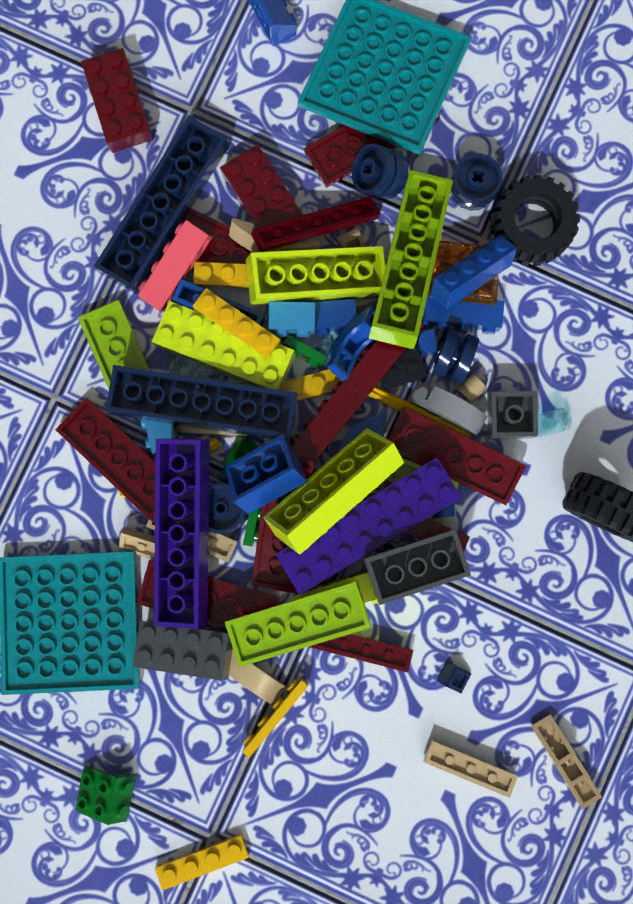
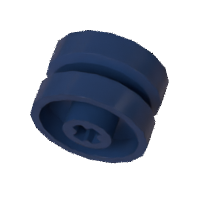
[351,143,409,199]
[450,153,502,211]
[432,327,479,384]
[209,483,249,534]

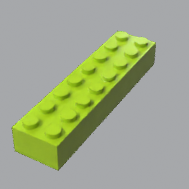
[369,170,453,349]

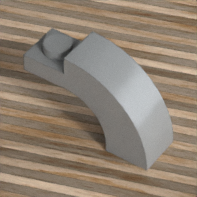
[410,382,487,436]

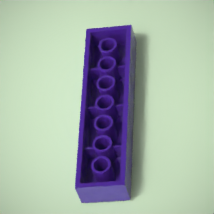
[154,438,210,629]
[275,458,462,595]

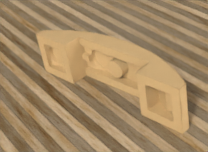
[229,218,320,253]
[229,650,287,705]

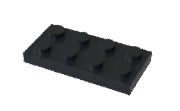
[357,300,428,391]

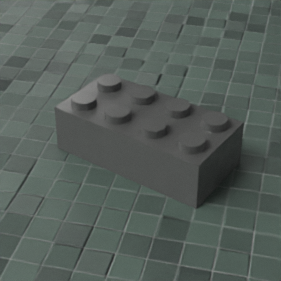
[363,529,471,605]
[133,620,233,681]

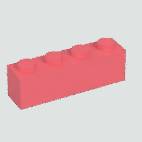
[138,220,213,311]

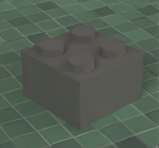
[487,391,538,439]

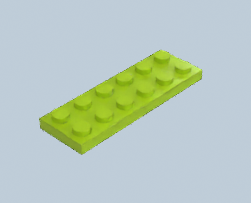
[225,580,372,667]

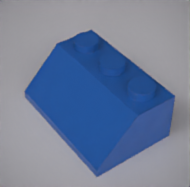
[248,0,298,47]
[225,434,308,514]

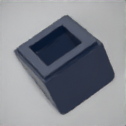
[437,661,472,694]

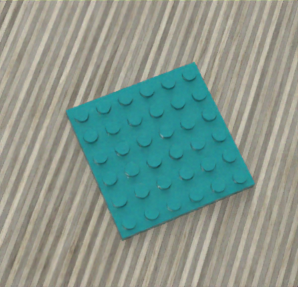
[298,0,472,155]
[0,551,140,695]

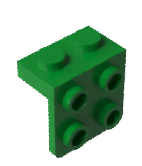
[76,766,136,825]

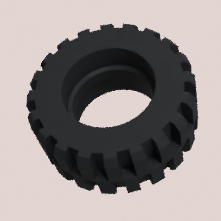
[490,175,580,266]
[562,472,633,542]

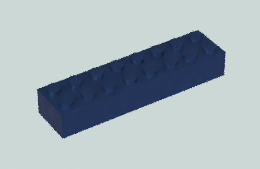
[94,115,229,295]
[105,365,297,442]

